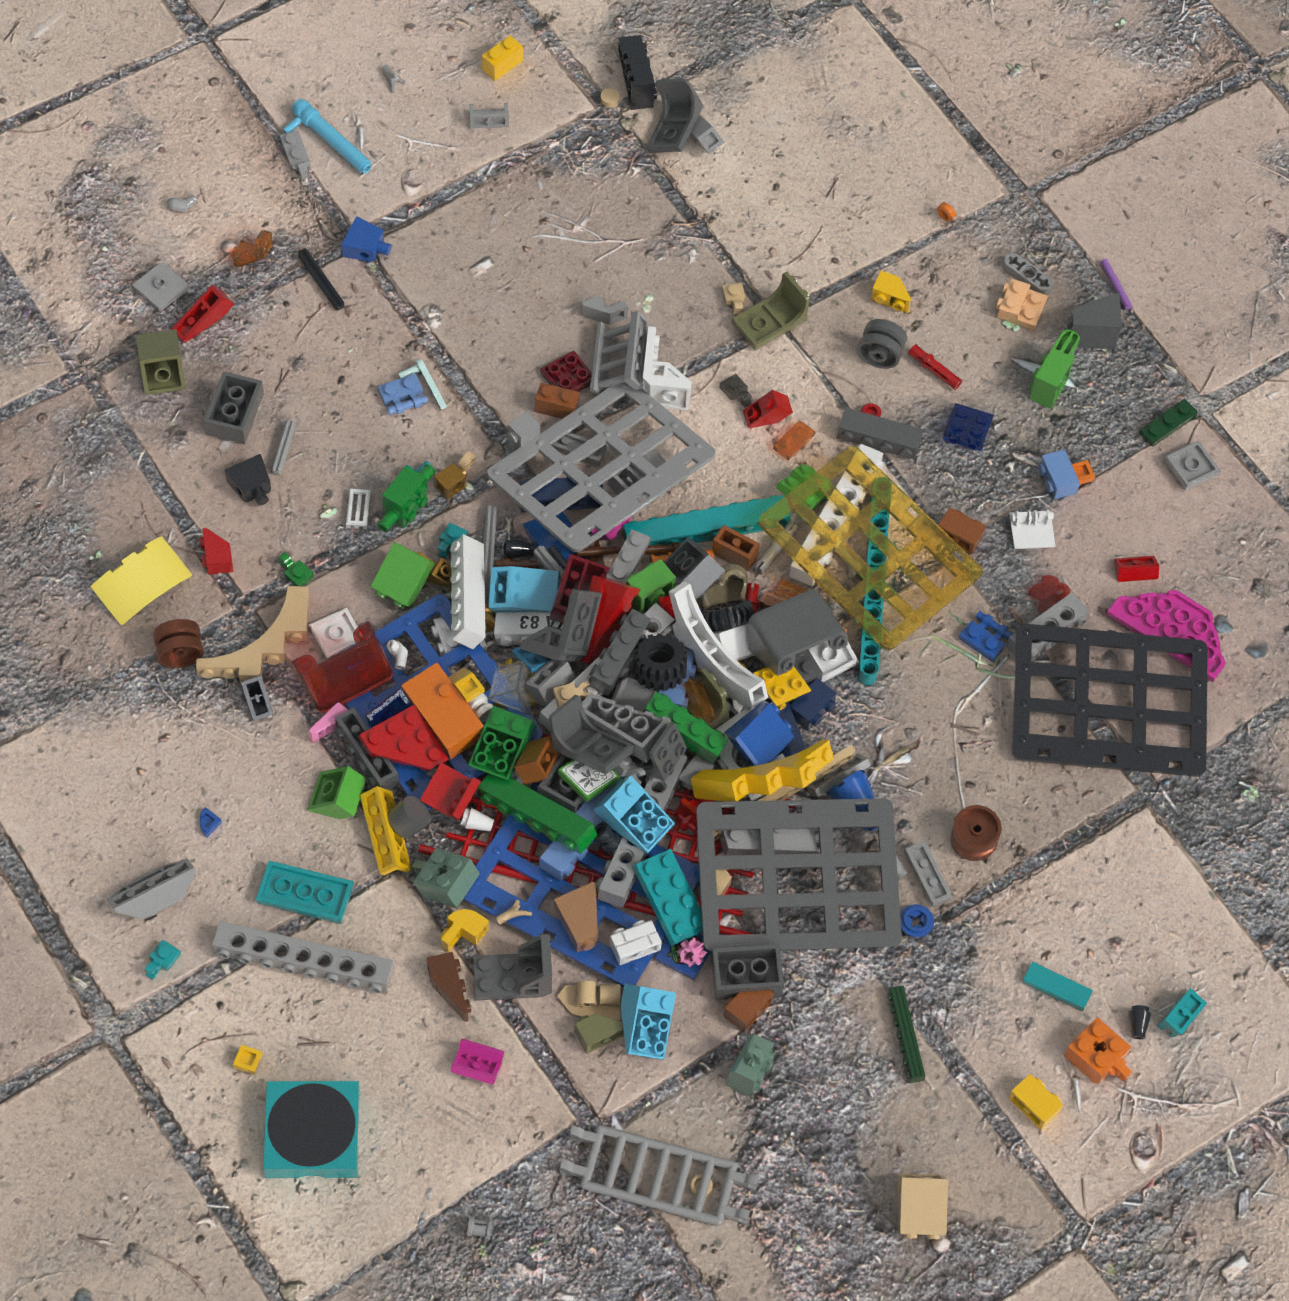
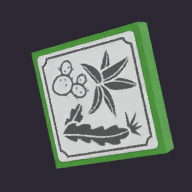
[558,760,620,802]

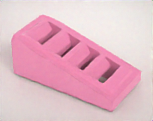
[309,702,348,743]

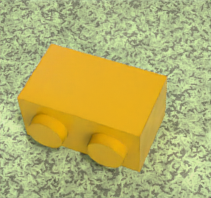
[482,35,523,81]
[1009,1074,1063,1130]

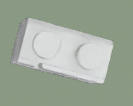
[609,920,662,965]

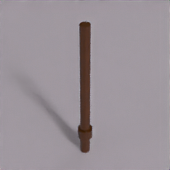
[575,542,681,556]

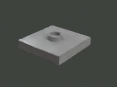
[132,262,190,312]
[1163,440,1221,491]

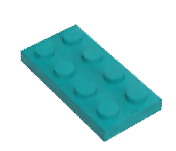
[632,849,702,946]
[256,861,354,924]

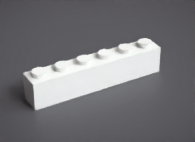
[450,534,485,649]

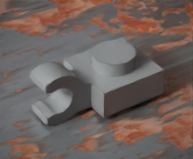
[613,756,646,784]

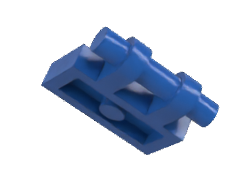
[959,611,1013,662]

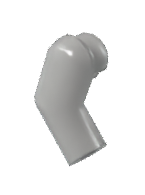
[167,195,198,212]

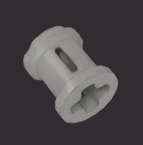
[467,1216,494,1240]

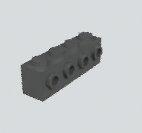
[589,608,651,696]
[334,707,399,790]

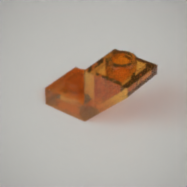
[231,230,273,267]

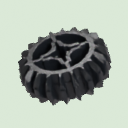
[700,599,754,632]

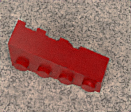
[579,575,641,664]

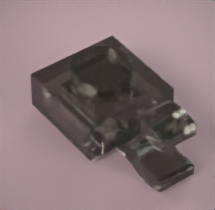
[719,373,752,408]

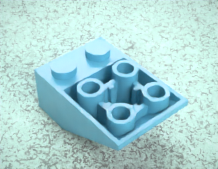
[489,566,560,613]
[593,776,675,854]
[621,984,676,1060]

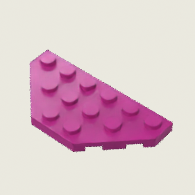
[1107,590,1226,682]

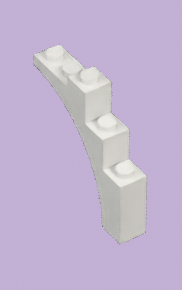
[669,581,768,708]

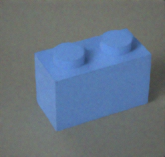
[1038,449,1080,499]

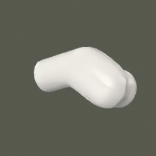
[387,640,408,670]

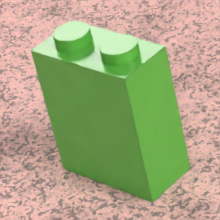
[370,542,435,609]

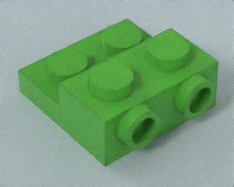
[776,464,835,512]

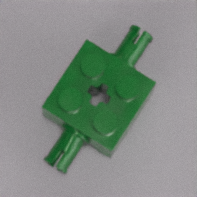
[377,464,435,533]

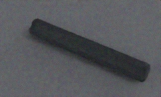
[298,248,345,311]

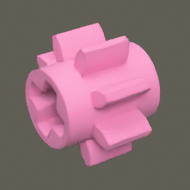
[677,938,707,967]

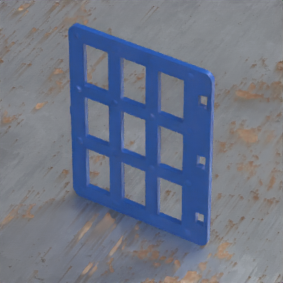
[323,594,543,810]
[463,782,700,987]

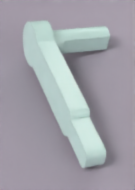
[398,358,447,410]

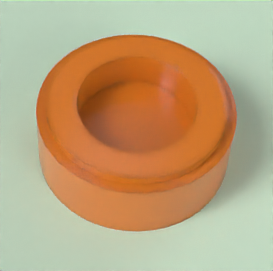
[937,202,956,222]

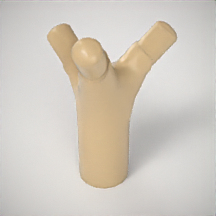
[495,900,532,925]

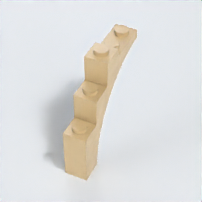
[196,586,310,685]

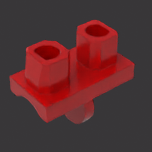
[674,798,700,834]

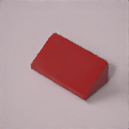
[1114,556,1160,582]

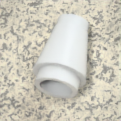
[460,808,494,832]

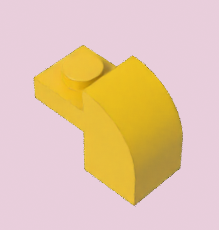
[440,909,489,952]

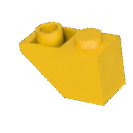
[871,270,911,313]

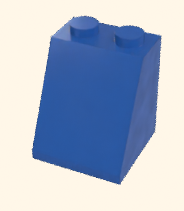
[724,701,794,767]

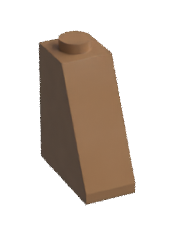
[553,882,598,952]

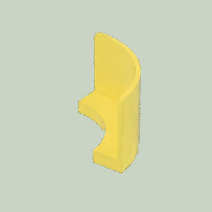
[90,536,192,625]

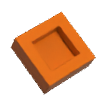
[1072,460,1095,485]

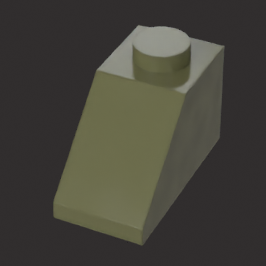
[574,1014,624,1054]

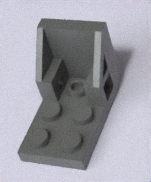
[520,589,602,662]
[473,934,552,1001]

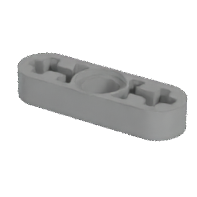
[1003,253,1053,295]

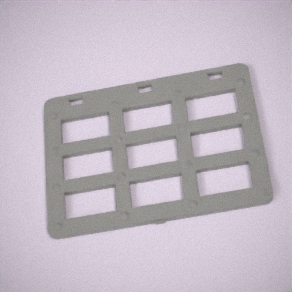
[487,382,715,552]

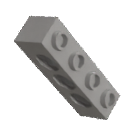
[1007,593,1089,662]

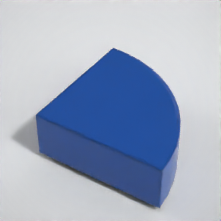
[200,807,222,838]

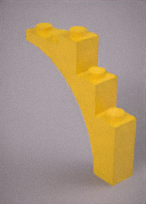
[690,739,834,802]

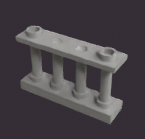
[590,311,649,396]

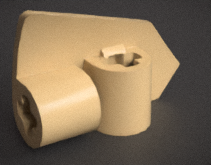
[557,981,620,1021]

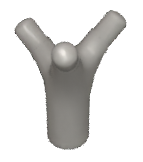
[382,65,405,93]

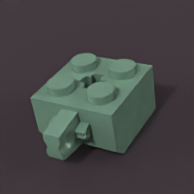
[412,847,480,909]
[727,1034,775,1097]

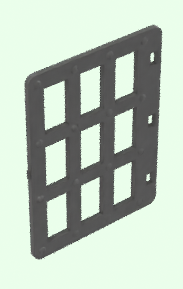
[696,798,902,952]

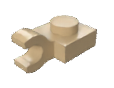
[722,283,746,316]

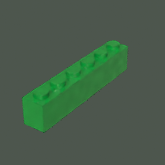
[477,774,597,854]

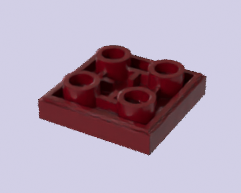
[540,350,592,392]

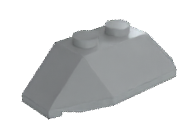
[107,858,196,919]

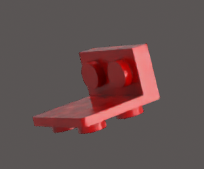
[420,763,481,822]

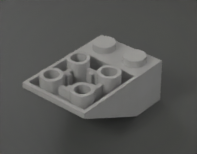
[608,450,666,502]

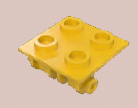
[753,666,811,710]

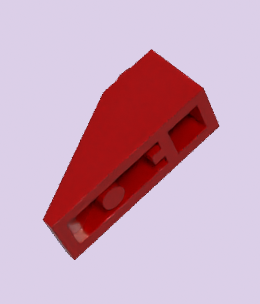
[171,285,235,343]

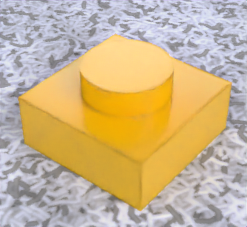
[233,1044,263,1075]

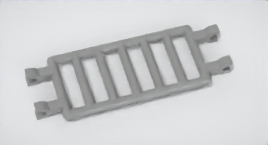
[560,1125,759,1226]

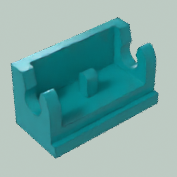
[1156,988,1207,1037]

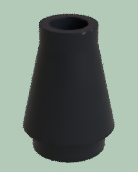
[503,538,535,559]
[1129,1005,1151,1040]

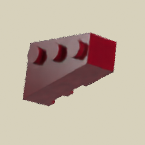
[549,554,610,623]

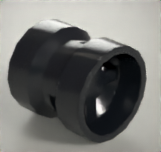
[593,822,621,853]

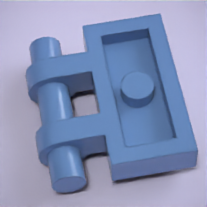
[378,374,428,415]

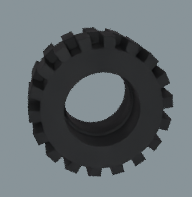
[633,633,687,691]

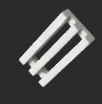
[346,489,371,529]

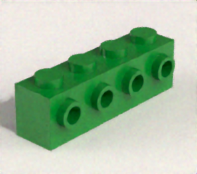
[643,692,729,764]

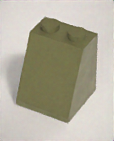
[136,329,186,395]

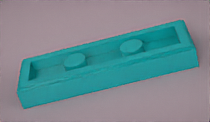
[1022,961,1093,1011]

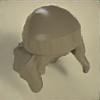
[701,563,748,609]

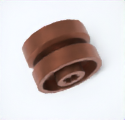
[153,619,204,668]
[950,805,1002,861]

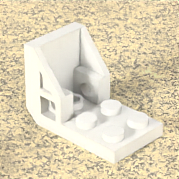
[642,326,692,411]

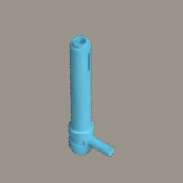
[282,99,372,174]

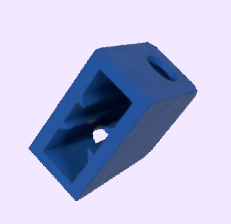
[341,216,392,262]

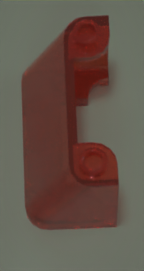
[292,621,393,713]

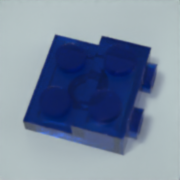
[943,403,994,451]

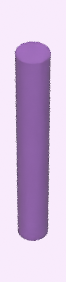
[1100,259,1133,310]

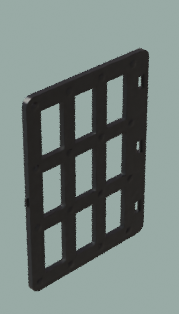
[1012,623,1208,777]

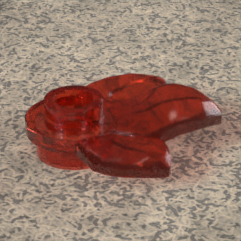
[1028,575,1070,612]

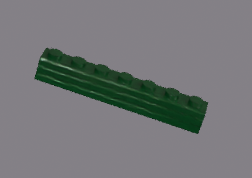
[887,985,925,1083]

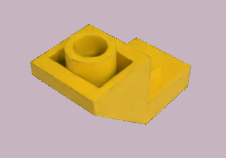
[448,667,485,703]

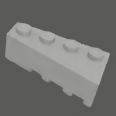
[582,693,671,763]
[720,829,819,856]

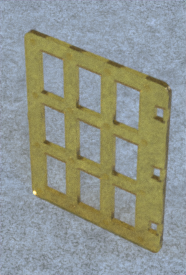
[758,446,983,650]

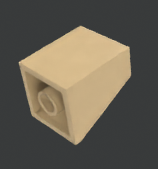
[897,1173,948,1239]

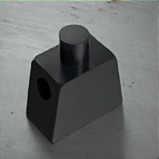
[225,454,271,506]

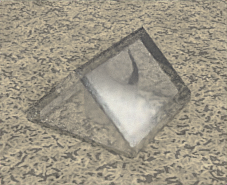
[488,661,532,714]

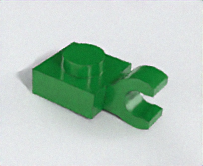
[278,552,314,586]

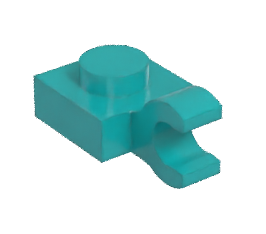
[438,523,468,559]
[145,939,181,980]

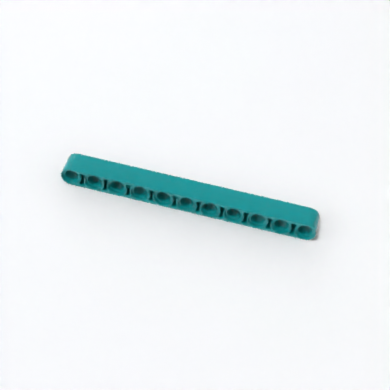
[858,478,891,685]

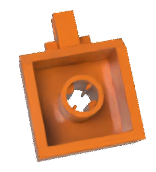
[1064,1017,1132,1084]

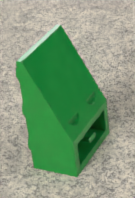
[468,706,537,781]

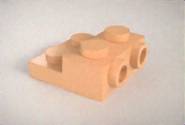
[996,279,1048,331]

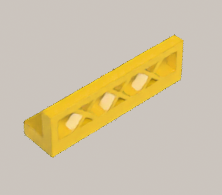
[360,786,412,876]

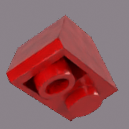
[743,390,793,428]
[199,528,234,575]

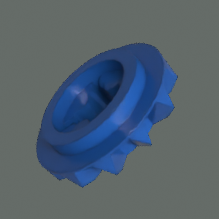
[900,904,934,939]

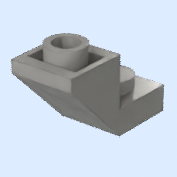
[690,115,724,155]
[581,295,628,325]
[678,755,719,790]

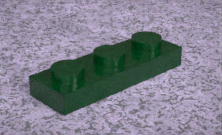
[1139,398,1198,447]

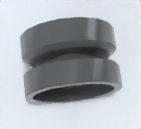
[857,319,908,369]

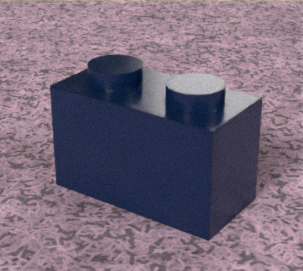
[790,678,837,731]

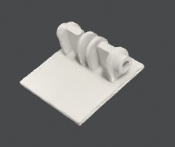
[1009,509,1056,549]

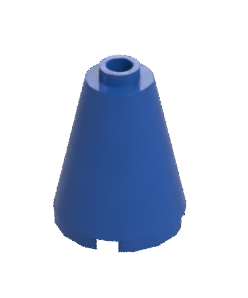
[827,770,877,832]

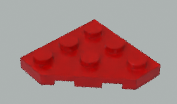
[359,705,449,772]

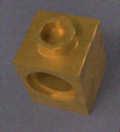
[434,463,467,500]

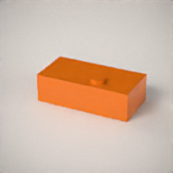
[401,663,484,760]

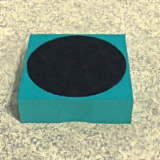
[263,1081,360,1178]

